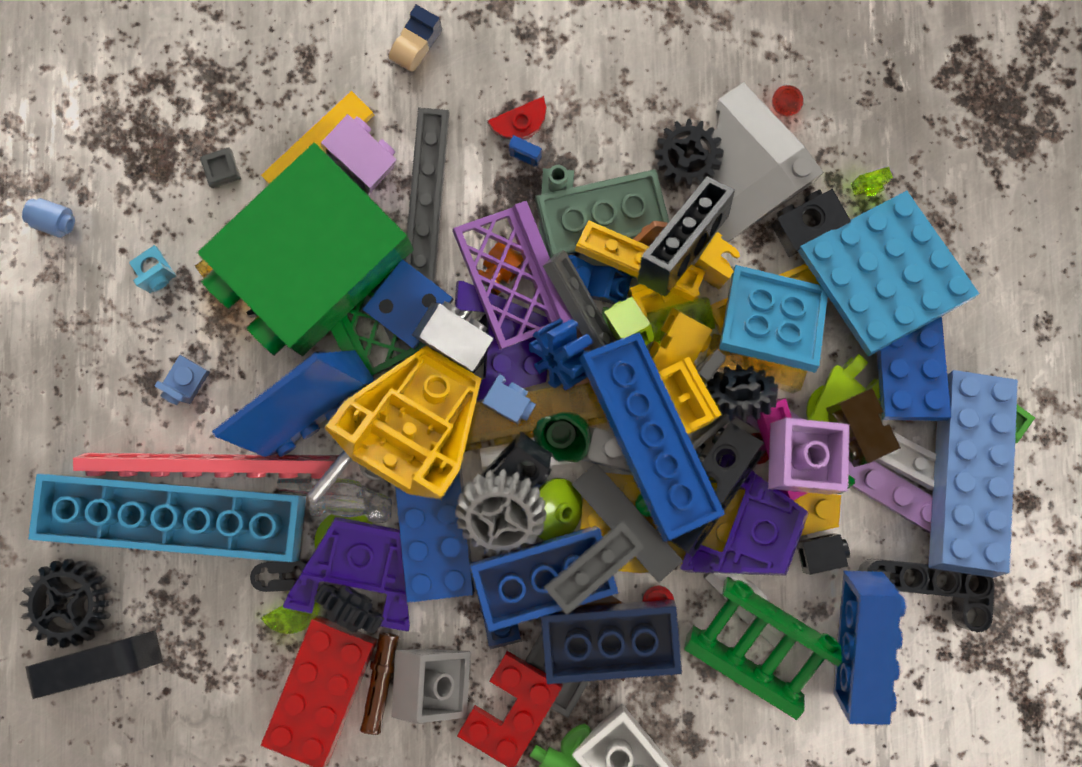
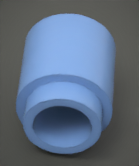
[22,198,75,238]

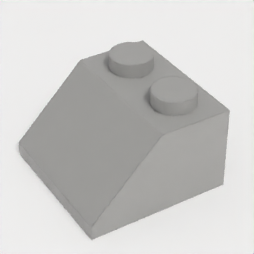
[391,649,471,724]

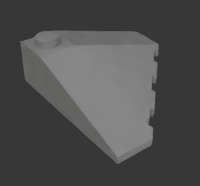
[705,82,824,244]

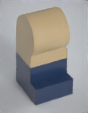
[389,4,442,72]

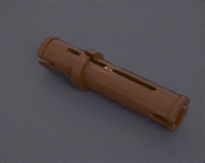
[360,632,400,735]

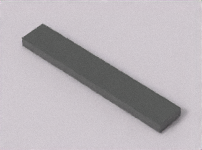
[405,108,450,284]

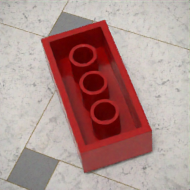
[260,616,378,767]

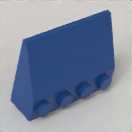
[212,350,375,457]

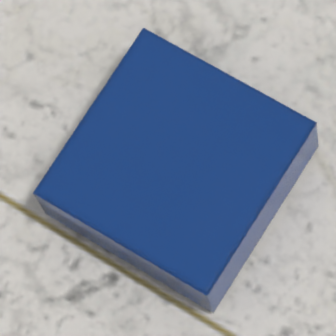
[509,135,542,167]

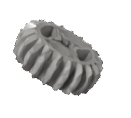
[455,469,546,556]

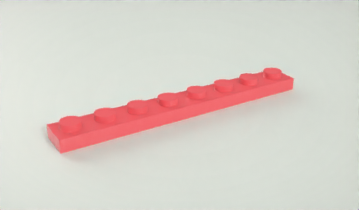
[73,453,339,479]

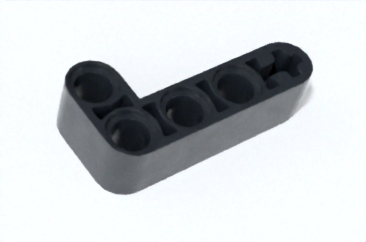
[858,559,995,633]
[25,630,163,699]

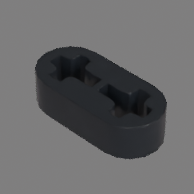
[250,560,307,592]

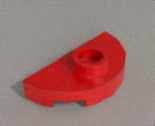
[487,96,547,140]

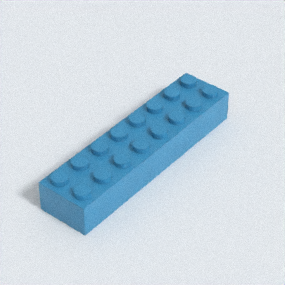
[28,474,306,562]

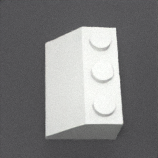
[572,704,674,767]

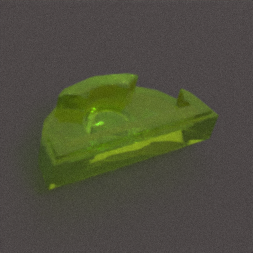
[261,585,321,634]

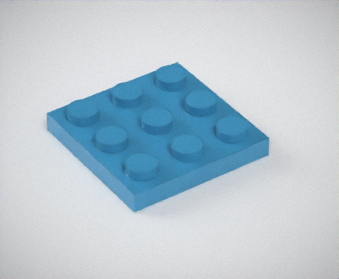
[719,265,828,373]

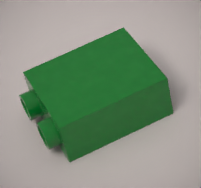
[196,142,414,357]

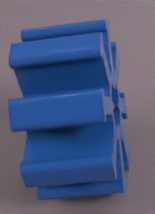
[529,318,593,390]

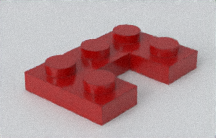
[457,651,563,767]

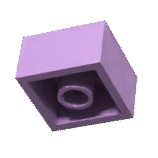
[321,114,397,195]
[768,418,849,495]

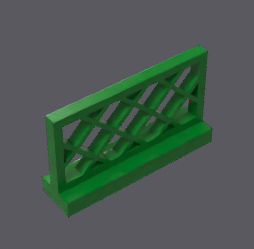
[331,273,426,378]

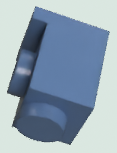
[483,374,536,425]

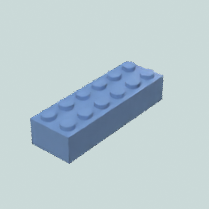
[928,370,1018,578]

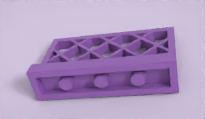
[452,200,574,350]

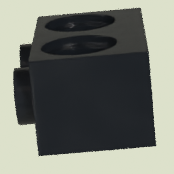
[481,431,552,511]

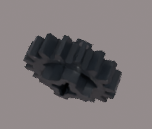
[655,119,724,189]
[706,364,778,422]
[314,583,384,634]

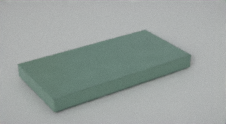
[534,169,670,258]

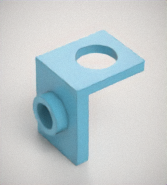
[129,245,176,293]

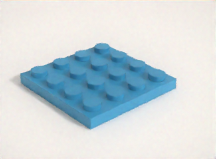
[798,191,980,356]

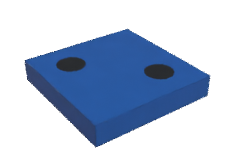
[363,259,454,350]

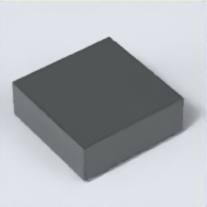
[200,147,241,188]

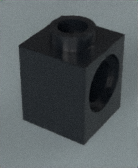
[797,533,850,575]

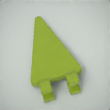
[810,354,881,422]

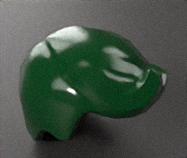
[533,412,591,462]

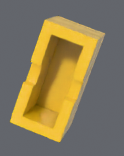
[648,307,712,372]

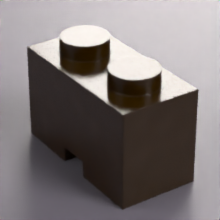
[826,388,901,467]

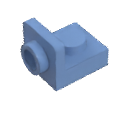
[155,355,210,405]

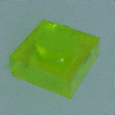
[851,166,893,197]

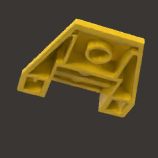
[325,345,482,499]

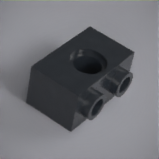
[771,189,851,257]

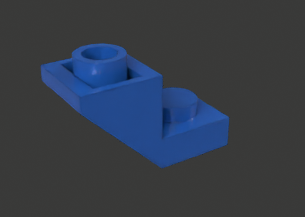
[568,255,632,304]

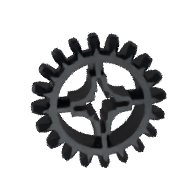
[19,559,113,648]

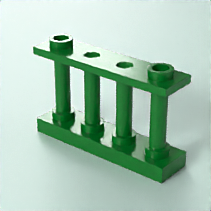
[684,577,842,720]

